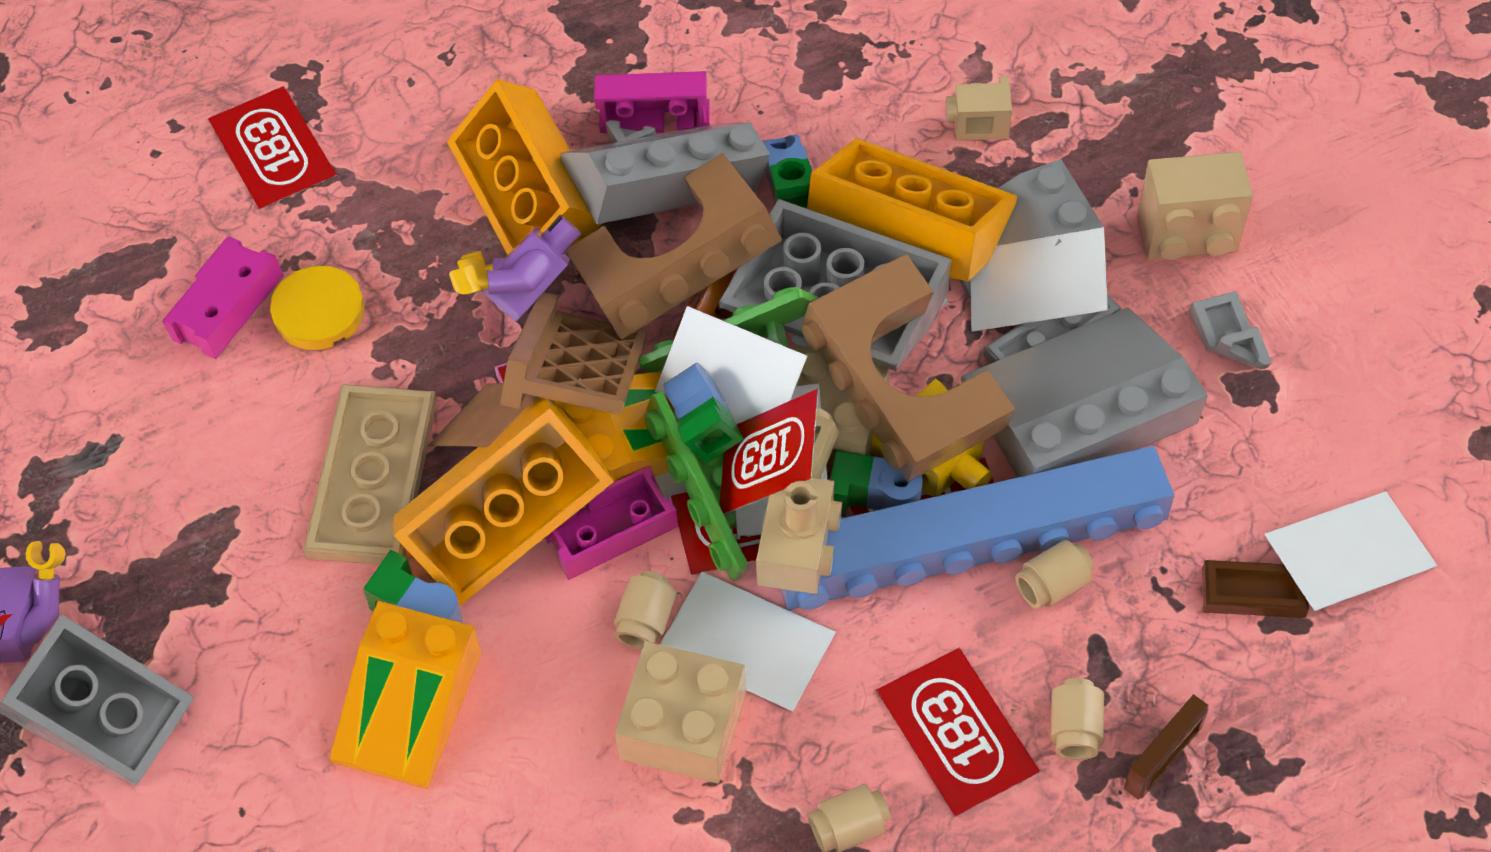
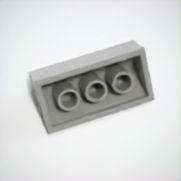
[560,122,771,224]

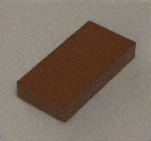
[1202,560,1309,618]
[1124,694,1209,800]

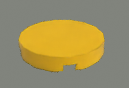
[270,266,365,350]

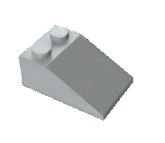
[959,159,1103,300]
[0,614,195,786]

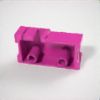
[594,71,711,133]
[162,236,284,359]
[544,466,678,580]

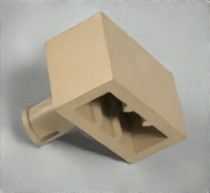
[756,478,842,594]

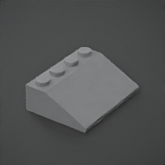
[719,199,951,371]
[961,308,1208,477]

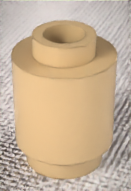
[1015,540,1093,609]
[614,571,676,650]
[1051,678,1104,760]
[807,784,891,852]

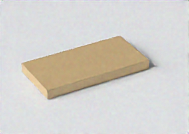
[303,384,437,565]

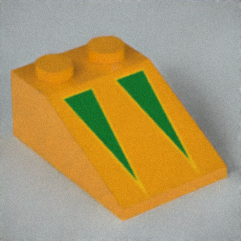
[554,371,680,482]
[329,601,482,789]

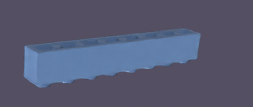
[781,446,1174,610]

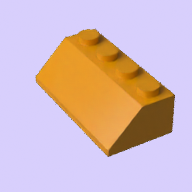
[447,79,601,255]
[807,138,1017,282]
[393,397,614,606]

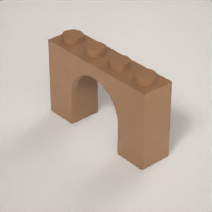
[566,153,782,340]
[802,254,1015,482]

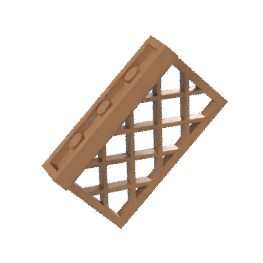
[500,292,647,415]

